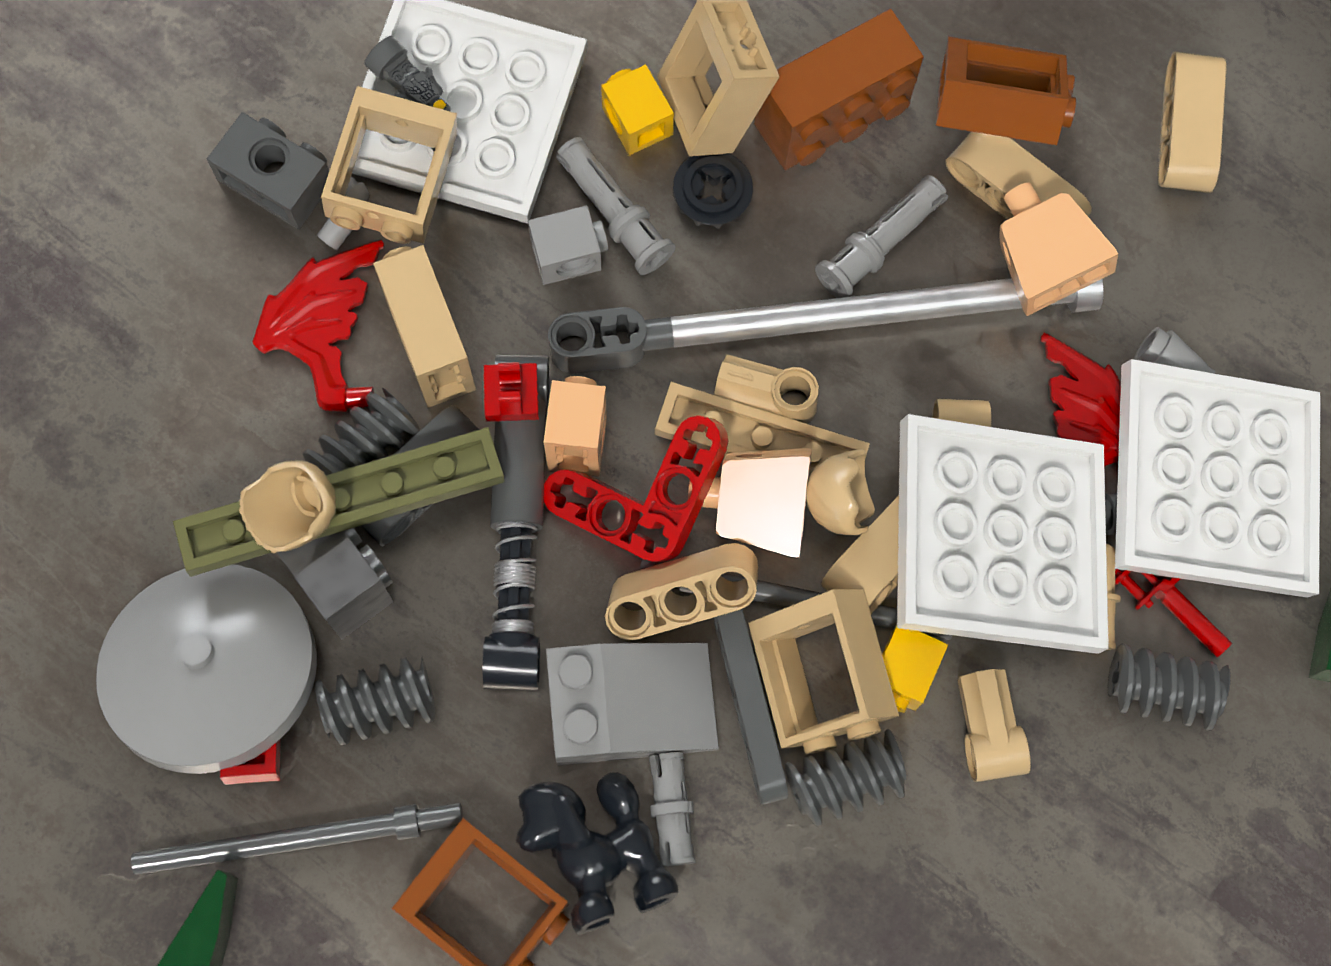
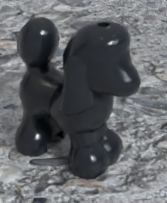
[516,772,678,935]

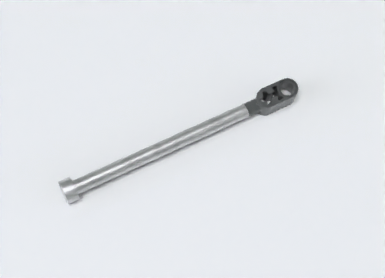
[548,279,1103,374]

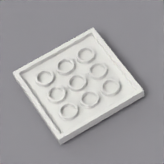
[352,0,587,223]
[1115,359,1320,598]
[897,414,1109,654]

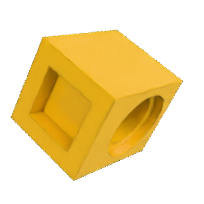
[601,64,674,156]
[882,625,948,713]

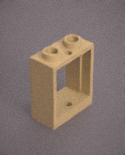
[657,0,780,156]
[321,86,457,244]
[373,245,476,408]
[748,589,899,755]

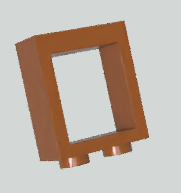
[936,36,1076,145]
[392,818,571,966]

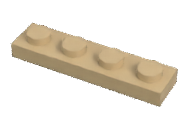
[655,382,870,476]

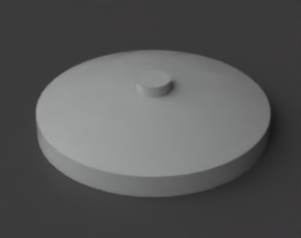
[96,565,317,774]

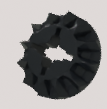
[673,153,753,229]

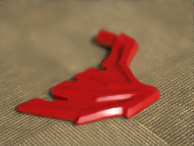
[252,240,384,412]
[1040,333,1121,467]

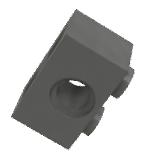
[207,112,329,230]

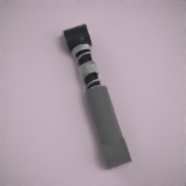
[482,354,549,690]

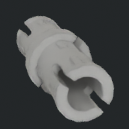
[649,752,696,867]

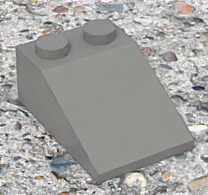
[546,643,719,766]

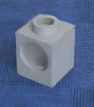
[528,205,608,285]

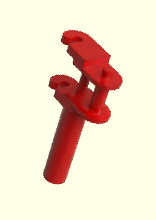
[1115,569,1232,658]

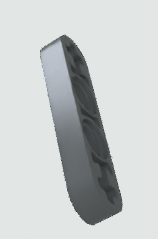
[713,609,788,805]

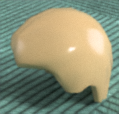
[806,449,875,535]
[239,460,336,553]

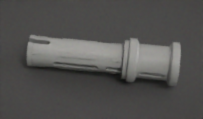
[556,137,676,275]
[815,175,948,298]

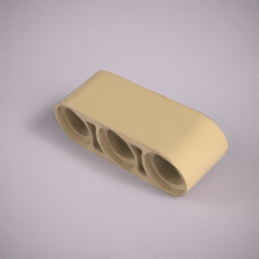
[1158,52,1226,193]
[946,132,1092,220]
[821,496,899,614]
[605,543,759,640]

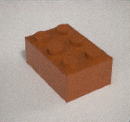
[754,8,924,170]

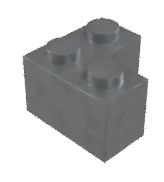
[277,528,394,639]

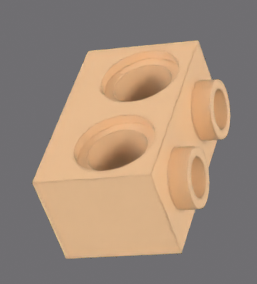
[544,376,607,477]

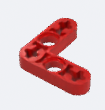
[544,415,729,562]

